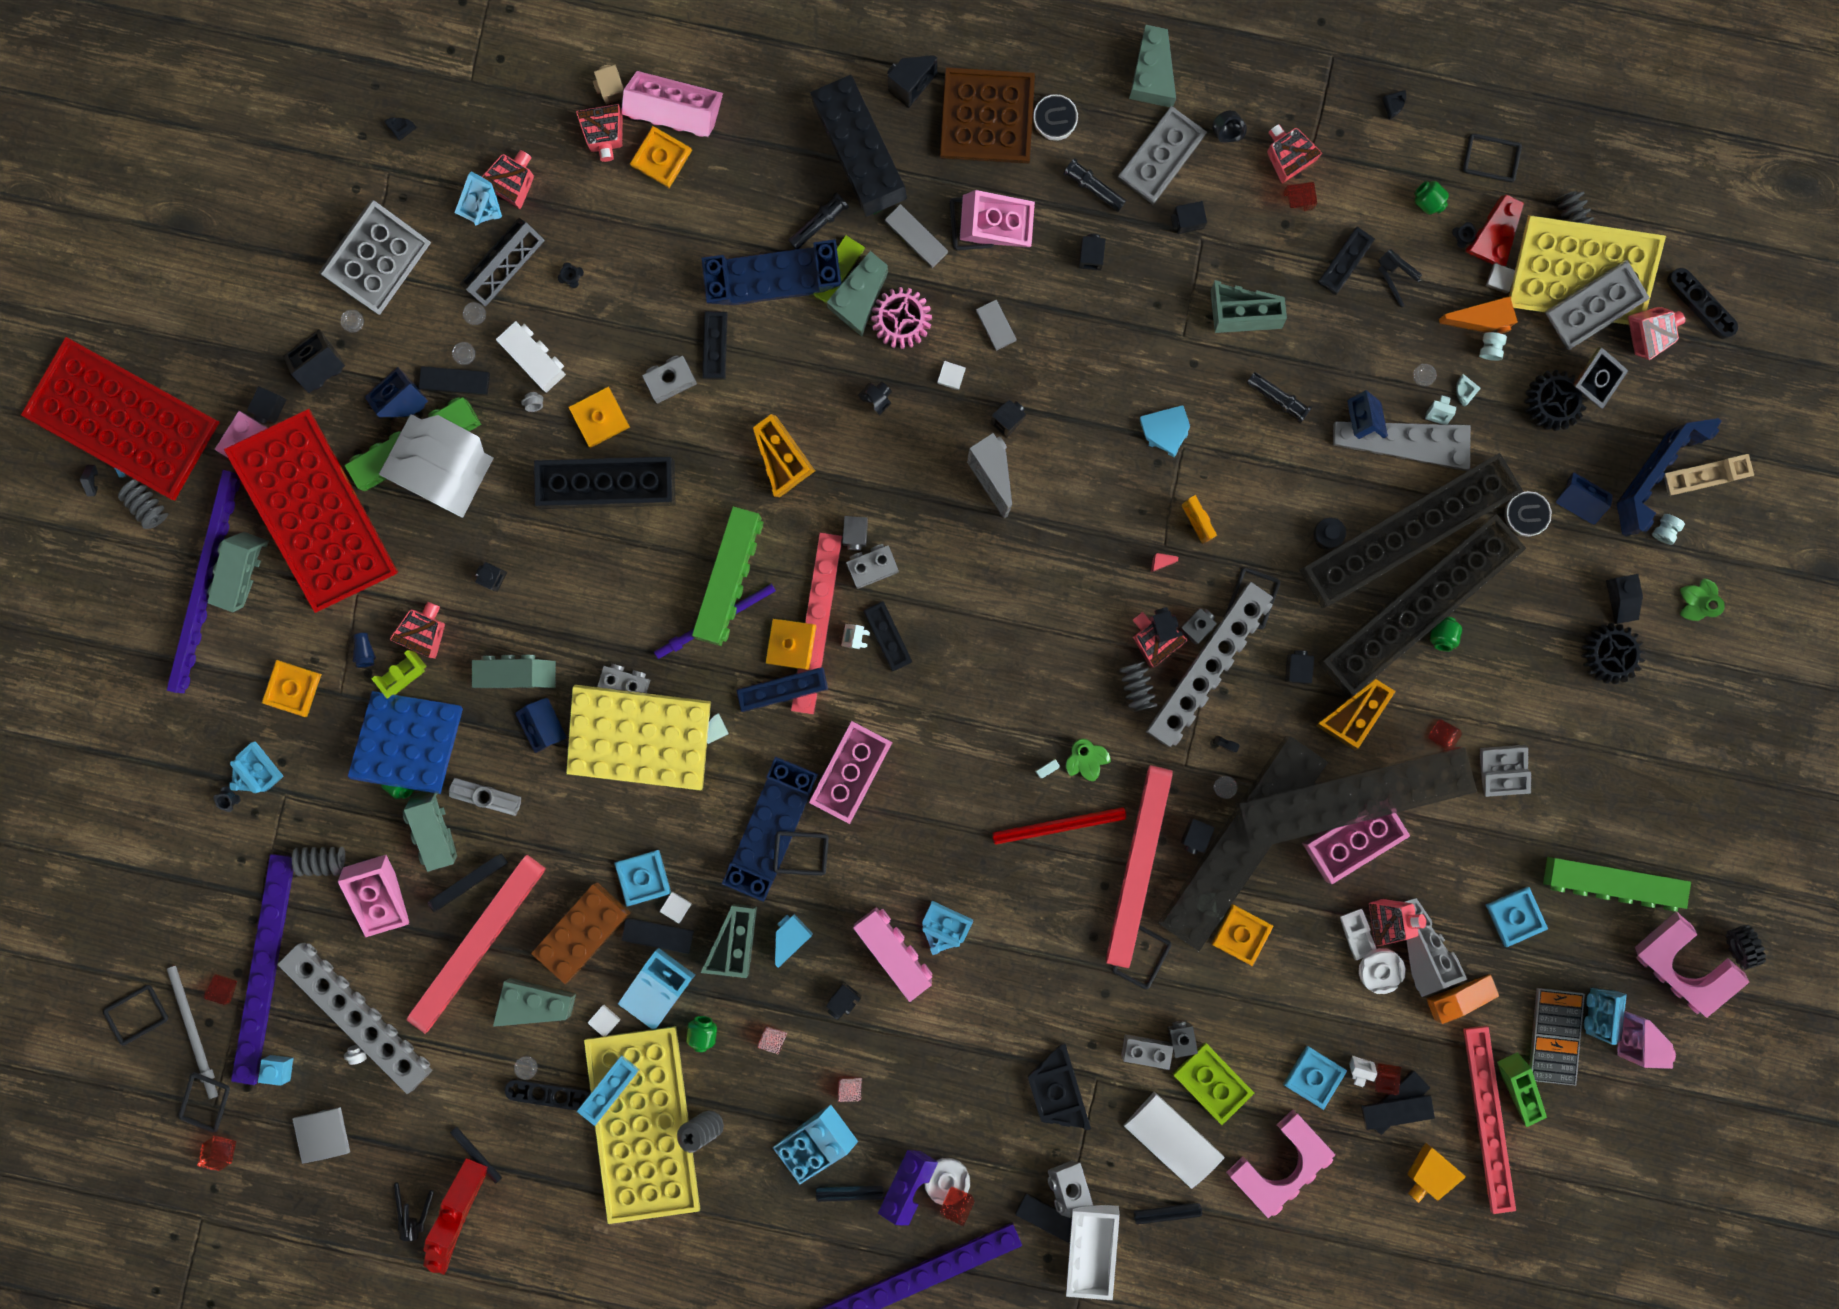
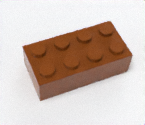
[531,882,631,984]

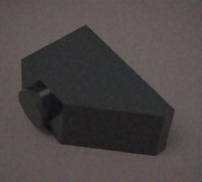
[991,400,1026,438]
[1606,574,1643,624]

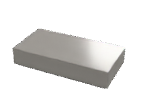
[976,300,1016,351]

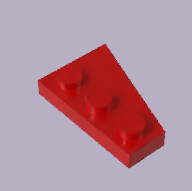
[1465,195,1524,267]

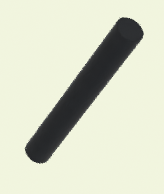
[450,1127,503,1184]

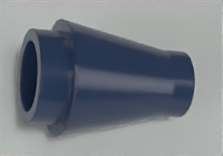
[353,633,376,668]

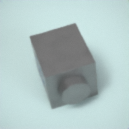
[843,516,868,550]

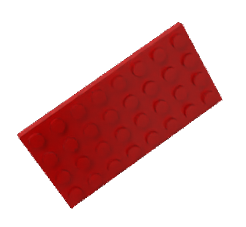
[21,337,220,501]
[224,409,398,613]

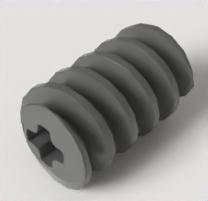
[1555,191,1594,224]
[118,479,169,529]
[1119,662,1157,712]
[292,847,345,876]
[677,1110,724,1153]

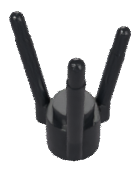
[1378,249,1422,307]
[394,1182,434,1241]

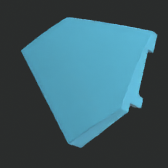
[454,171,502,225]
[1140,405,1190,457]
[230,742,284,793]
[922,901,973,955]

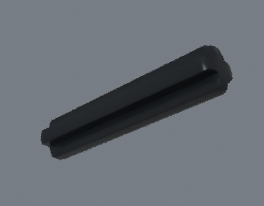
[816,1186,884,1202]
[1134,1203,1202,1225]

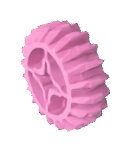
[871,287,932,349]

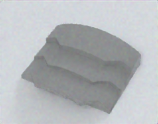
[379,414,494,518]

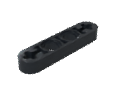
[1667,268,1738,339]
[427,853,508,912]
[505,1078,591,1111]

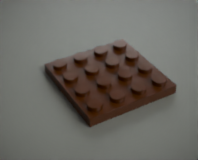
[940,68,1035,164]

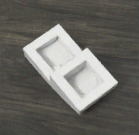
[1340,909,1377,960]

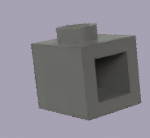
[1179,608,1217,645]
[1167,1020,1198,1058]

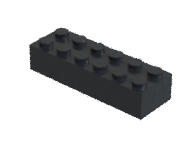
[810,75,907,217]
[534,457,676,509]

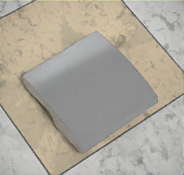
[1480,745,1531,797]
[293,1107,350,1164]

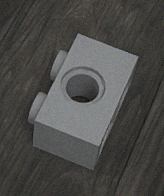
[642,356,697,404]
[1121,1034,1173,1070]
[1048,1161,1093,1218]

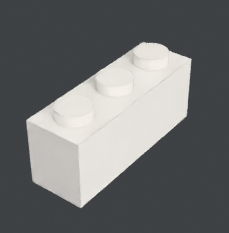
[496,321,566,393]

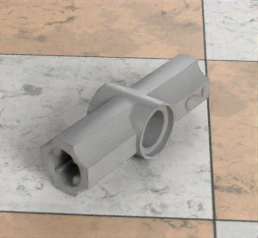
[449,778,521,816]

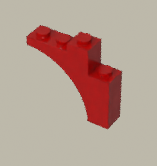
[423,1158,487,1275]

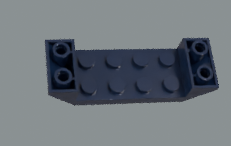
[701,239,841,305]
[1617,418,1722,537]
[722,757,818,902]

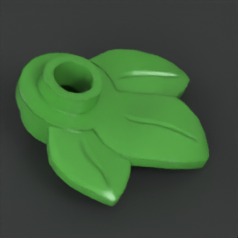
[1680,578,1725,621]
[1066,738,1111,781]

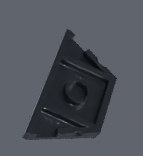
[1027,1042,1091,1130]

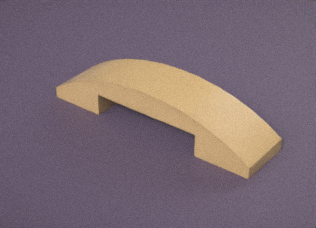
[1664,454,1754,496]

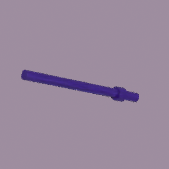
[654,583,776,659]

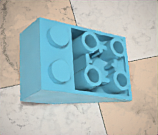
[618,948,695,1030]
[1584,988,1627,1045]
[772,1105,858,1184]

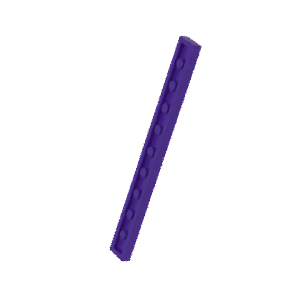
[167,470,240,693]
[231,854,294,1085]
[818,1222,1022,1309]

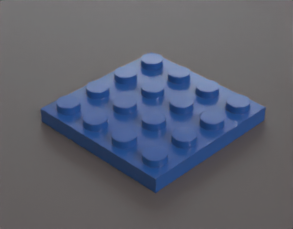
[348,691,463,794]

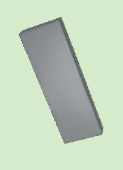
[885,204,948,268]

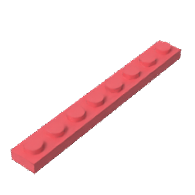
[791,533,843,714]
[1463,1026,1516,1214]

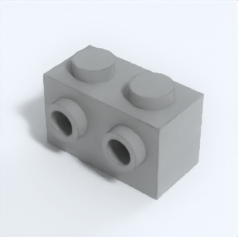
[846,544,899,589]
[597,663,651,693]

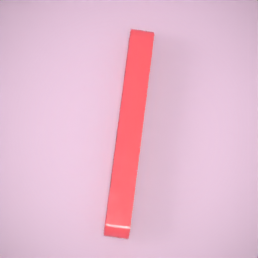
[1106,765,1173,968]
[406,855,546,1034]

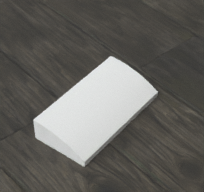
[1124,1092,1224,1189]
[1066,1205,1120,1300]

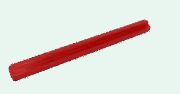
[992,807,1126,845]

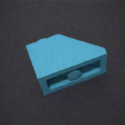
[775,914,813,968]

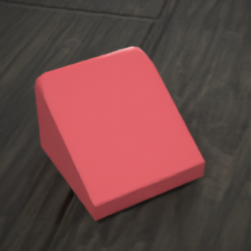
[1151,553,1179,572]

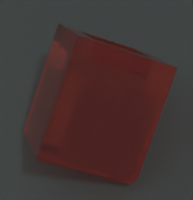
[1283,182,1318,211]
[198,1136,236,1171]
[939,1187,975,1227]

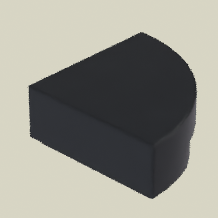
[1382,90,1406,120]
[384,117,417,141]
[80,465,98,496]
[1213,736,1240,753]

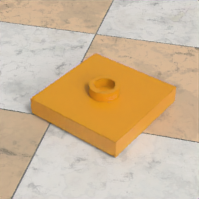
[630,126,692,188]
[569,387,630,448]
[1182,495,1217,544]
[766,619,816,670]
[262,660,322,717]
[1211,904,1273,967]

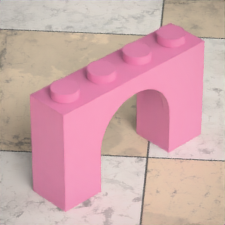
[1635,911,1749,1018]
[1227,1110,1335,1218]

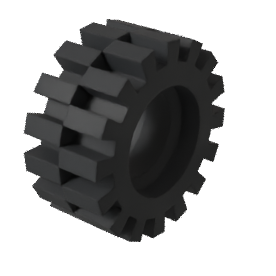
[1726,924,1766,970]

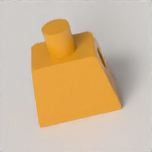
[1407,1143,1466,1203]

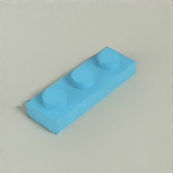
[577,1055,640,1126]

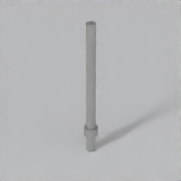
[167,966,218,1099]

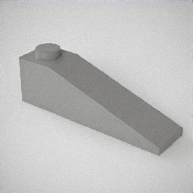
[1405,898,1467,997]

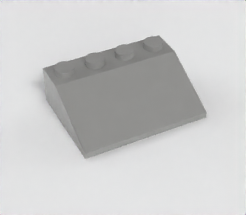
[319,200,431,315]
[967,433,1012,518]

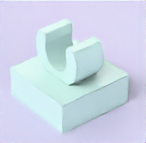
[1425,395,1456,425]
[841,624,870,649]

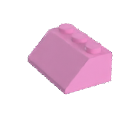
[1618,1011,1676,1069]

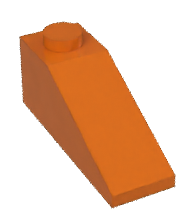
[1439,297,1518,334]
[1426,974,1499,1024]

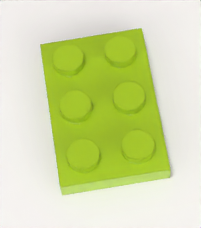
[1173,1042,1254,1125]

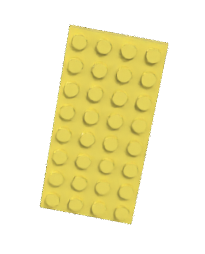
[584,1026,700,1224]

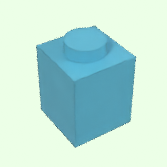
[258,1055,293,1086]

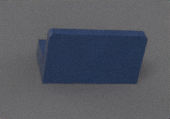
[1347,390,1388,439]
[1556,472,1613,525]
[515,698,566,753]

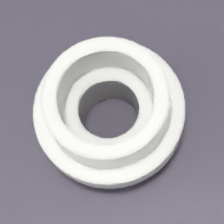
[344,1045,367,1065]

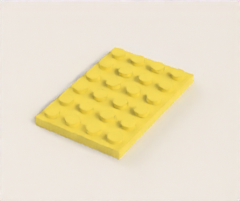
[1509,215,1666,325]
[567,685,711,790]

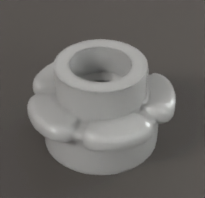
[521,392,543,412]

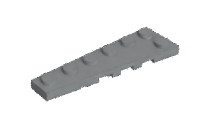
[1333,422,1471,471]

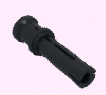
[1063,158,1127,212]
[788,192,849,250]
[1247,372,1312,424]

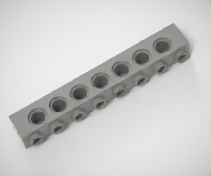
[1145,582,1273,747]
[278,942,433,1094]

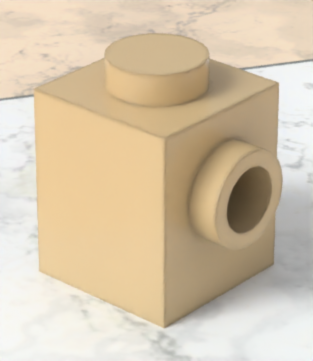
[593,65,624,104]

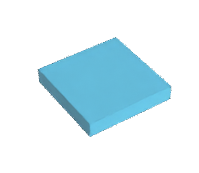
[614,850,671,907]
[1486,887,1548,947]
[1283,1045,1347,1110]

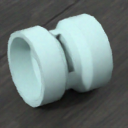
[1479,332,1507,361]
[1652,514,1685,545]

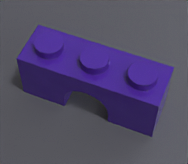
[878,1150,938,1225]

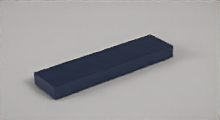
[736,667,828,712]

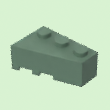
[1129,25,1176,107]
[827,251,888,337]
[1211,280,1287,333]
[207,532,269,612]
[472,655,556,688]
[403,791,457,872]
[701,904,757,978]
[493,978,576,1027]

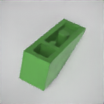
[1497,1052,1547,1127]

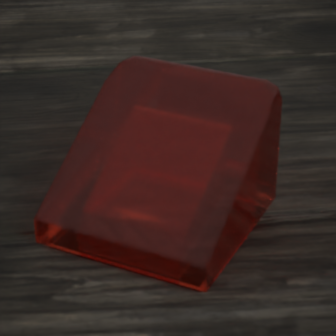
[1428,719,1462,752]
[203,974,237,1005]
[757,1024,788,1054]
[1375,1064,1401,1095]
[838,1076,862,1102]

